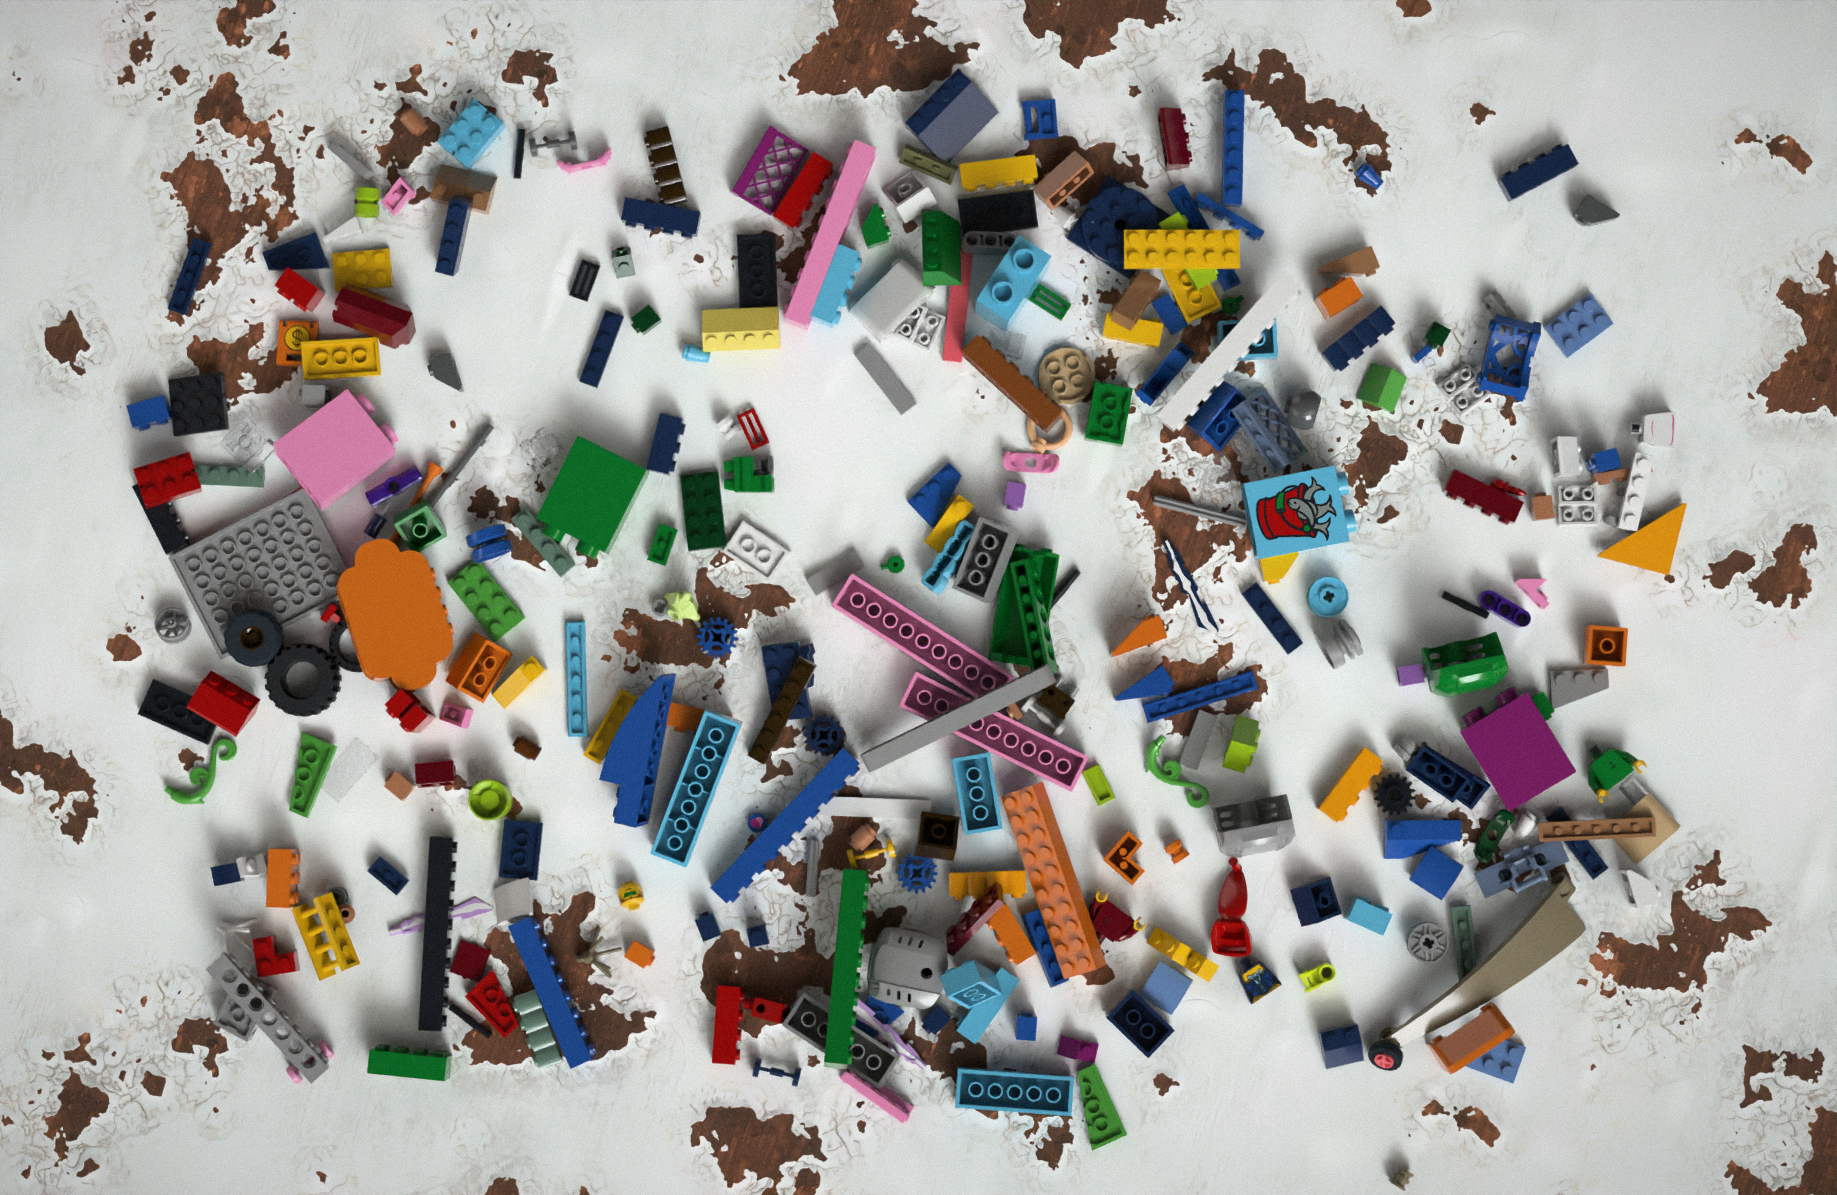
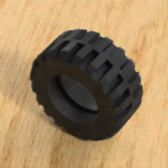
[264,643,342,717]

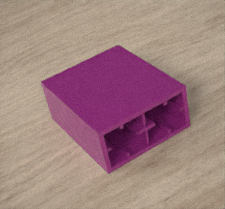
[1460,686,1576,812]

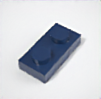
[367,856,410,896]

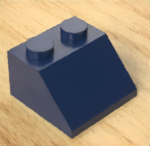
[1290,877,1342,927]
[1317,1022,1364,1069]

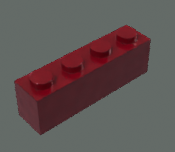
[1442,469,1524,525]

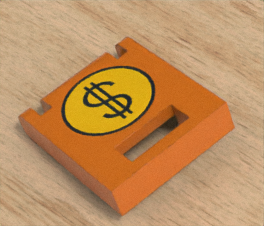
[276,320,319,367]

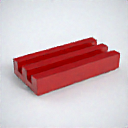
[736,408,770,451]

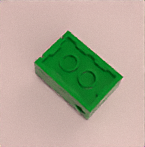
[1084,381,1133,447]

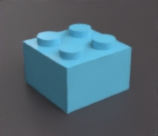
[1343,896,1393,936]

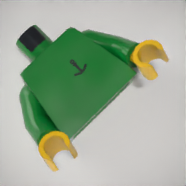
[1587,744,1647,803]

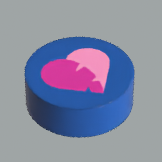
[748,813,767,833]

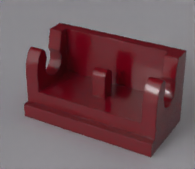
[415,760,457,788]

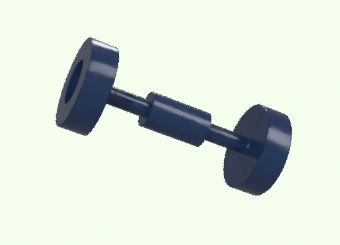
[752,1058,802,1087]

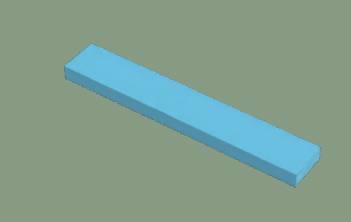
[566,621,588,737]

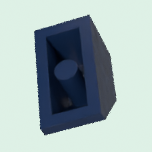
[210,862,245,886]

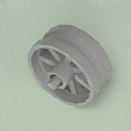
[155,607,192,644]

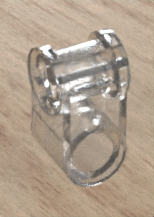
[1226,427,1252,457]

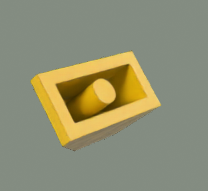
[1259,552,1299,585]

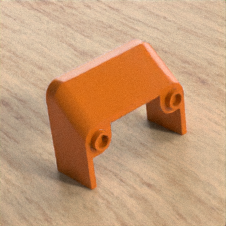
[1426,1002,1516,1074]

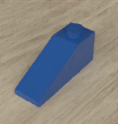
[1114,666,1175,701]

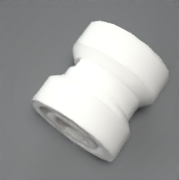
[715,415,742,442]

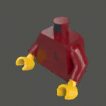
[1089,888,1147,945]

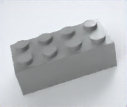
[952,517,1020,603]

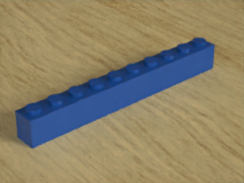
[710,747,860,904]

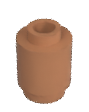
[400,108,428,136]
[849,823,877,851]
[338,904,355,924]

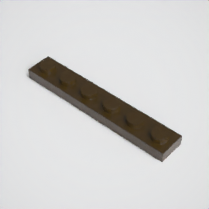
[747,656,817,765]

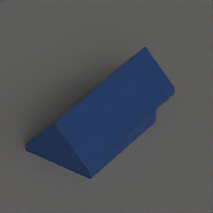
[1405,744,1491,810]

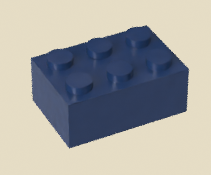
[1105,988,1175,1058]

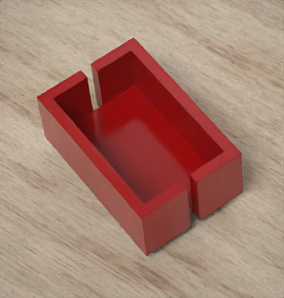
[133,452,202,509]
[384,688,436,733]

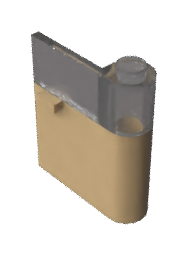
[1589,774,1681,865]

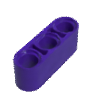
[1477,590,1531,628]

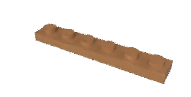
[1537,817,1656,842]

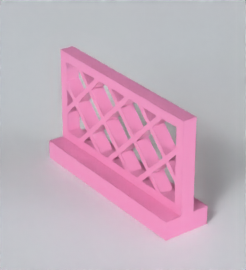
[840,1069,914,1123]

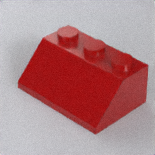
[187,671,261,737]

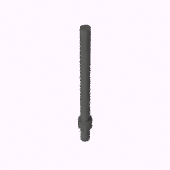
[429,423,494,507]

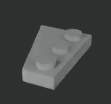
[1549,669,1609,709]

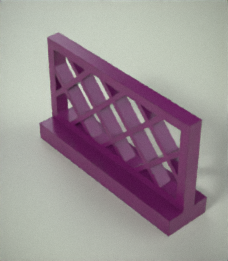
[731,126,809,216]

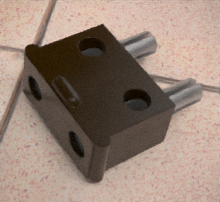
[1035,675,1080,721]

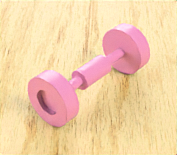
[286,1040,335,1084]

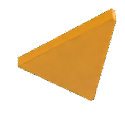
[1597,503,1687,575]

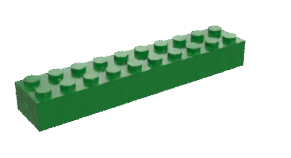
[824,869,870,1069]

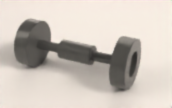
[529,131,578,157]

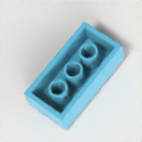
[810,244,863,328]
[951,752,1003,835]

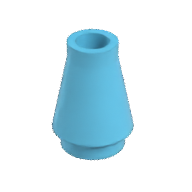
[681,343,711,363]

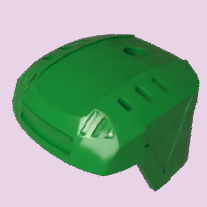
[1421,632,1508,697]

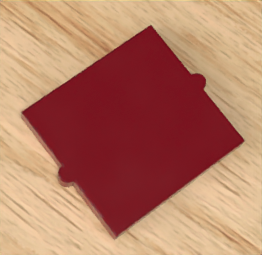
[450,940,491,983]

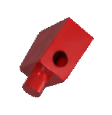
[743,996,791,1023]

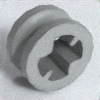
[652,599,669,617]

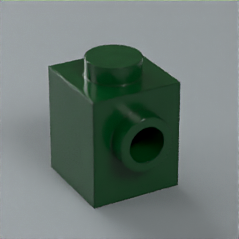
[1422,321,1451,350]

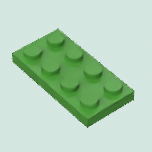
[447,562,525,642]

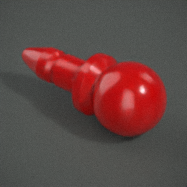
[1490,478,1527,496]

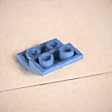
[1139,960,1193,1015]

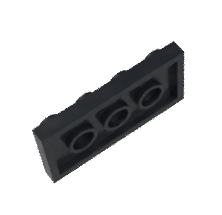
[958,189,1038,238]
[737,233,778,308]
[138,679,217,745]

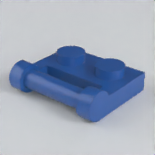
[1021,99,1058,141]

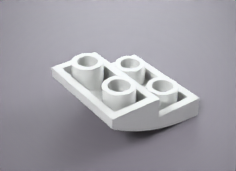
[894,305,947,353]
[1437,363,1492,418]
[1557,485,1598,527]
[494,878,534,926]

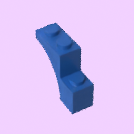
[1136,341,1195,406]

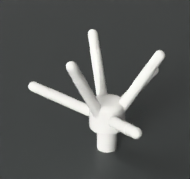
[216,918,258,955]

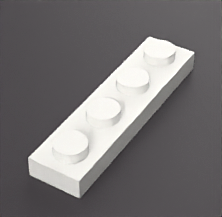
[1617,452,1654,531]

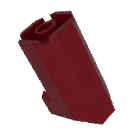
[332,283,416,349]

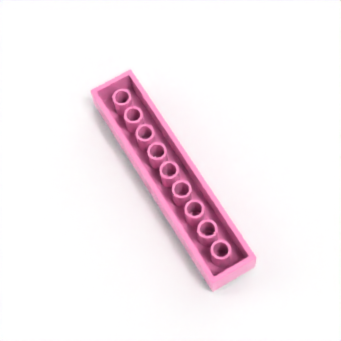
[783,140,877,330]
[831,574,1015,698]
[899,672,1089,792]

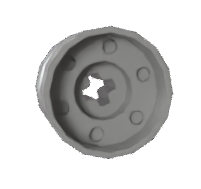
[1315,619,1364,670]

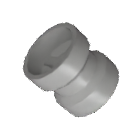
[1393,735,1420,762]

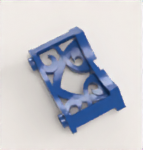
[1476,313,1541,402]

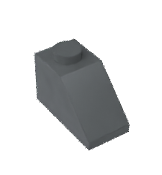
[1572,194,1620,227]
[427,353,464,392]

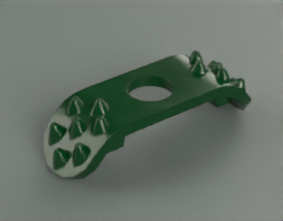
[1474,809,1515,863]

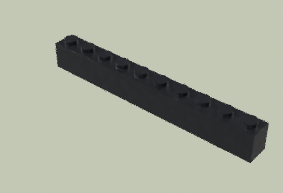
[418,836,458,1032]

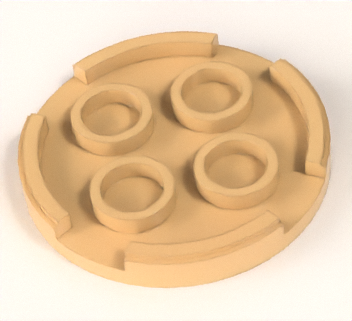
[1038,347,1095,405]

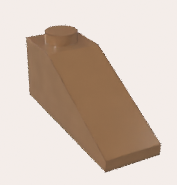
[1317,246,1380,278]

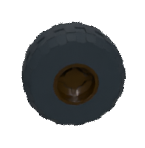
[225,609,284,667]

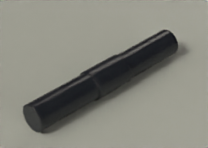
[513,129,526,179]
[1051,568,1081,609]
[1441,591,1490,619]
[448,1003,493,1039]

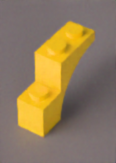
[1146,926,1219,982]

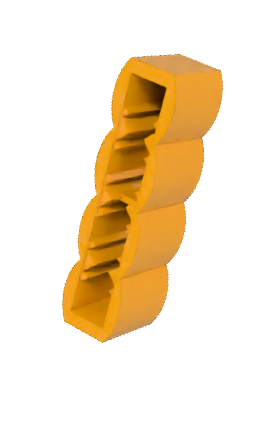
[948,870,1027,900]

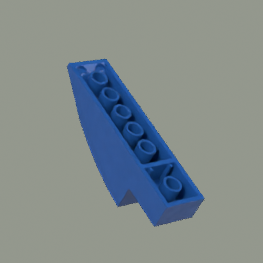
[599,673,676,828]

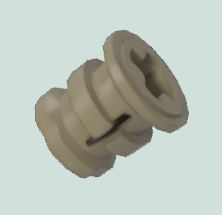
[1389,1165,1414,1191]

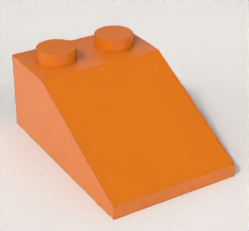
[1110,614,1167,658]

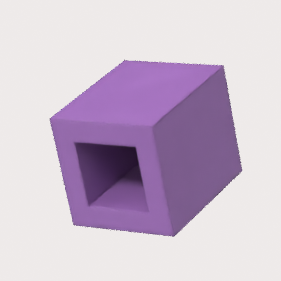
[1003,481,1026,511]
[1396,663,1427,687]

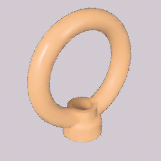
[1027,408,1073,454]

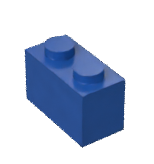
[126,395,172,431]
[1585,448,1621,475]
[1015,1010,1037,1041]

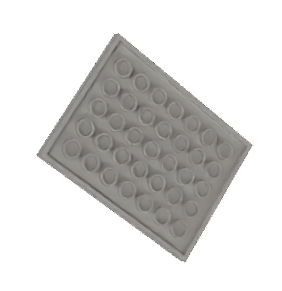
[168,489,348,660]

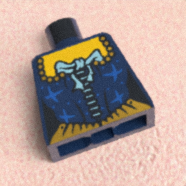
[1237,955,1282,1005]

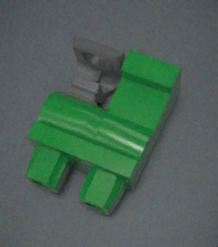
[724,455,775,493]

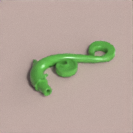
[1145,734,1209,808]
[164,738,237,805]

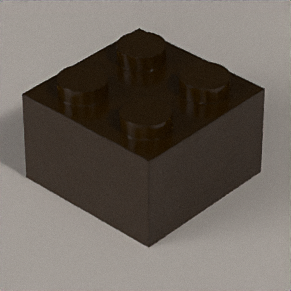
[915,811,960,861]

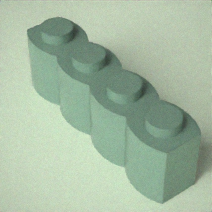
[512,989,564,1070]

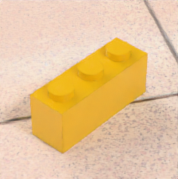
[1102,312,1163,349]

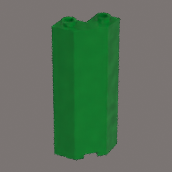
[988,543,1060,667]

